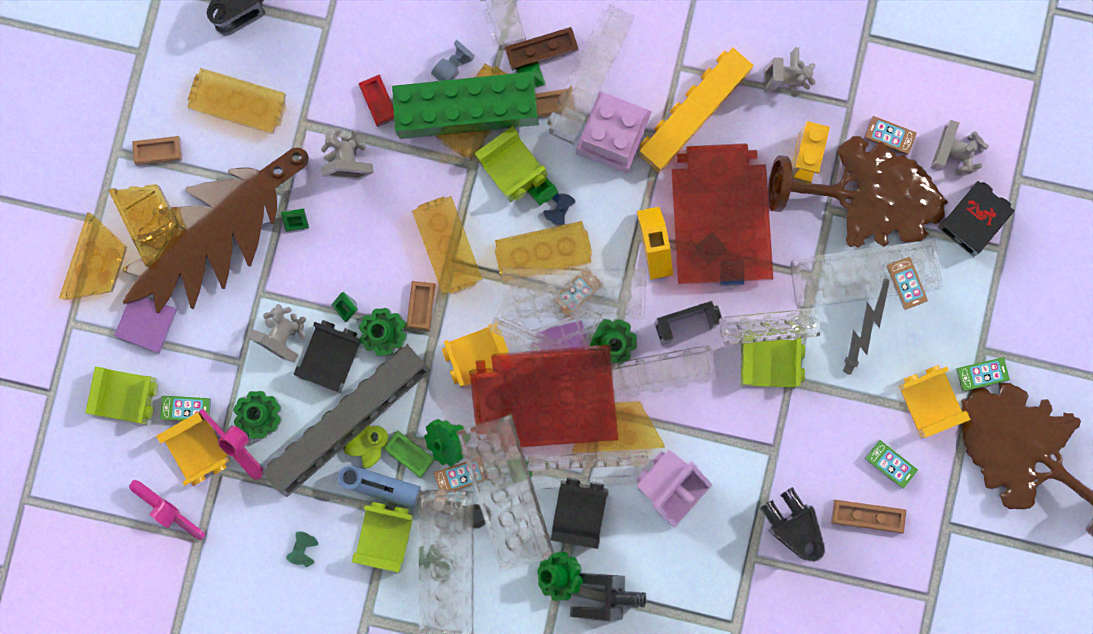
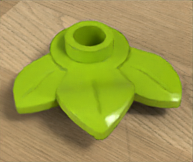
[344,425,388,469]

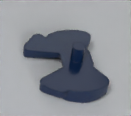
[543,193,576,226]

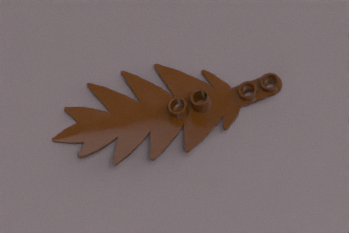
[122,148,309,313]

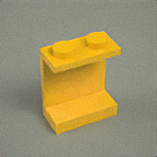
[792,121,830,183]
[441,322,514,388]
[899,364,970,439]
[156,412,231,486]

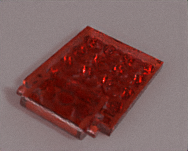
[671,143,774,285]
[469,345,618,449]

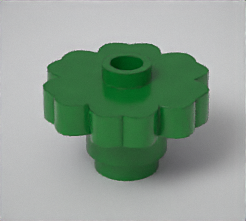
[359,308,407,356]
[589,317,637,365]
[233,391,282,439]
[424,419,468,467]
[537,552,583,601]

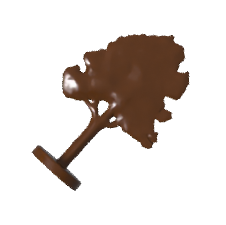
[768,136,948,248]
[961,383,1093,537]

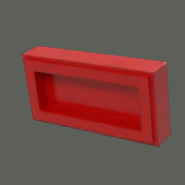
[358,74,394,127]

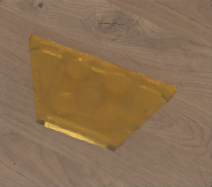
[108,184,180,268]
[59,212,128,300]
[572,401,665,453]

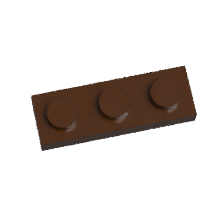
[505,27,578,71]

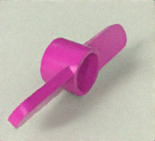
[199,408,264,479]
[129,480,205,540]

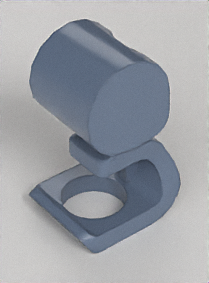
[431,40,475,81]

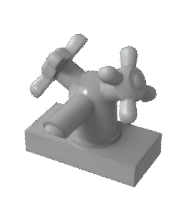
[764,47,816,92]
[930,120,989,175]
[321,128,374,180]
[248,304,306,363]

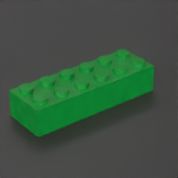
[392,72,539,139]

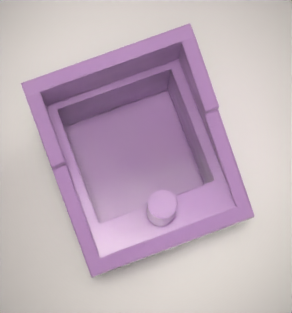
[576,91,652,174]
[637,449,712,528]

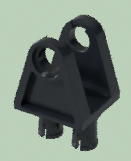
[206,0,266,36]
[760,487,825,562]
[569,573,646,621]

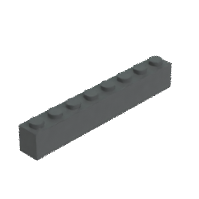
[262,344,431,497]

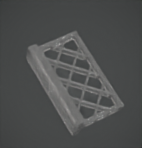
[490,276,602,369]

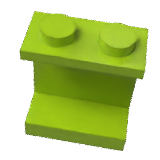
[475,126,548,203]
[740,336,805,388]
[85,366,158,425]
[352,502,414,573]

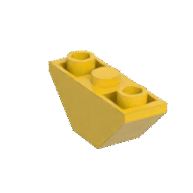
[636,206,673,280]

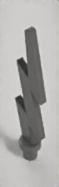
[843,278,890,375]

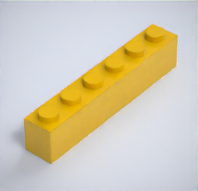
[638,47,754,174]

